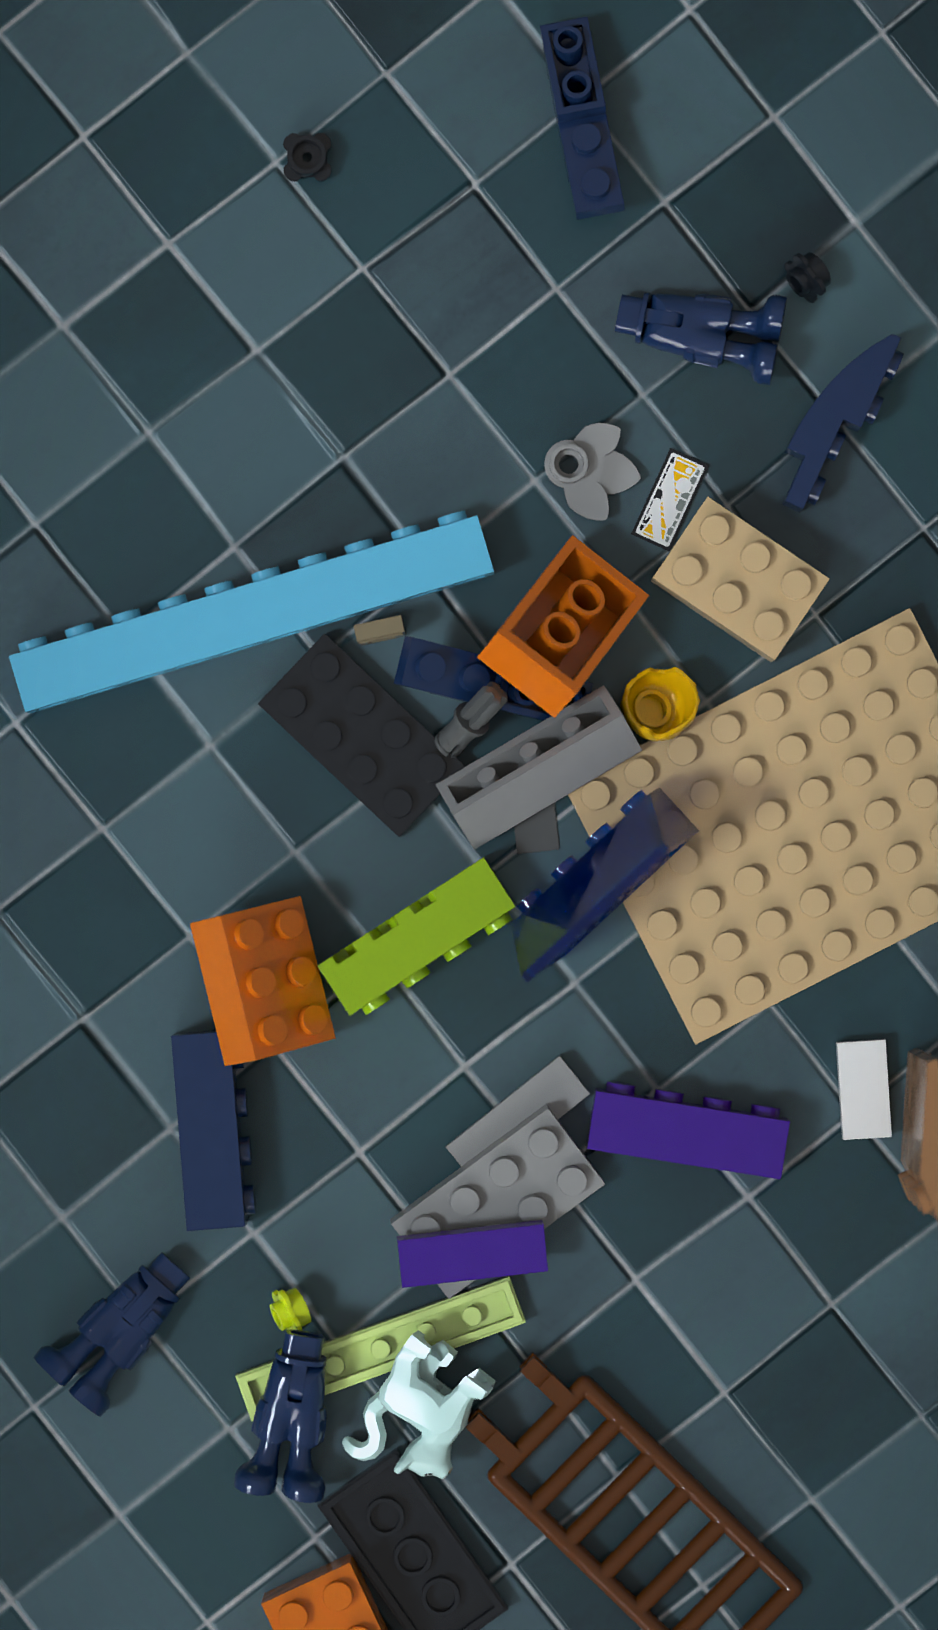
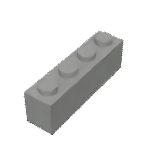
[436,685,642,850]

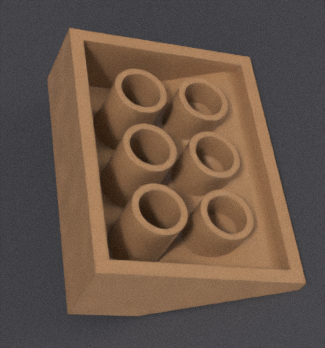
[897,1048,938,1221]

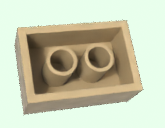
[651,497,829,662]

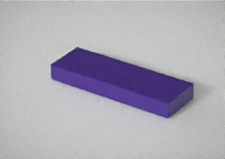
[396,1220,548,1288]

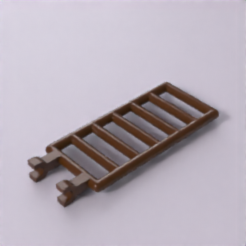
[466,1352,803,1630]

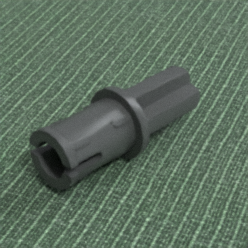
[435,682,508,758]

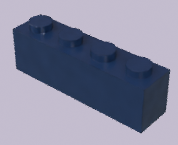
[171,1030,256,1231]

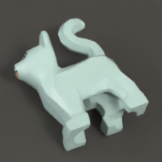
[342,1330,496,1479]

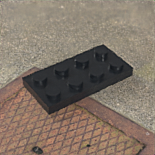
[258,633,466,837]

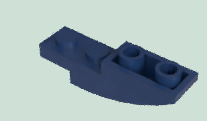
[540,16,625,220]
[782,334,904,512]
[394,636,593,721]

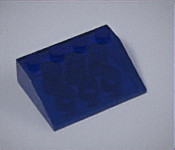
[511,788,699,983]

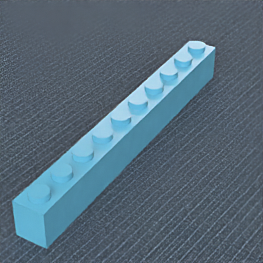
[9,510,494,713]

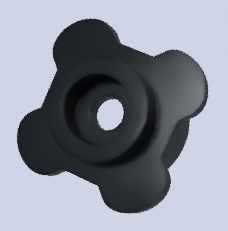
[283,133,332,182]
[785,252,831,303]

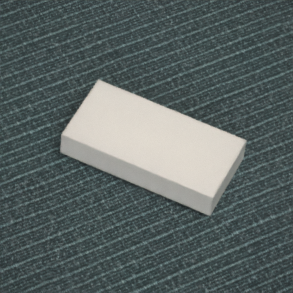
[836,1039,892,1140]

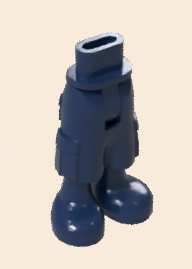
[615,292,787,385]
[34,1252,190,1417]
[234,1329,327,1503]

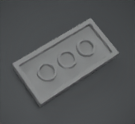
[390,1104,605,1299]

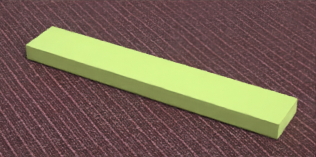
[235,1276,526,1421]

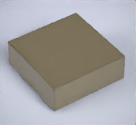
[353,615,406,646]

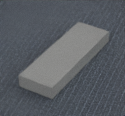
[446,1055,590,1167]

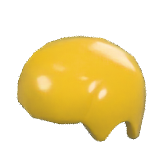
[620,667,700,741]

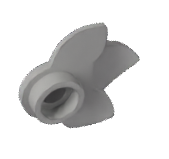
[544,423,641,521]

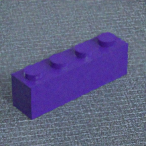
[586,1081,790,1179]

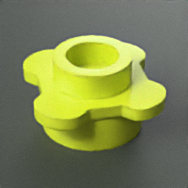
[270,1288,311,1331]

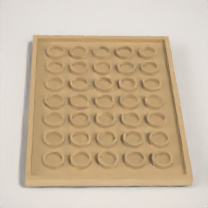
[568,608,938,1045]

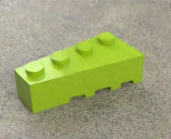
[318,857,516,1015]

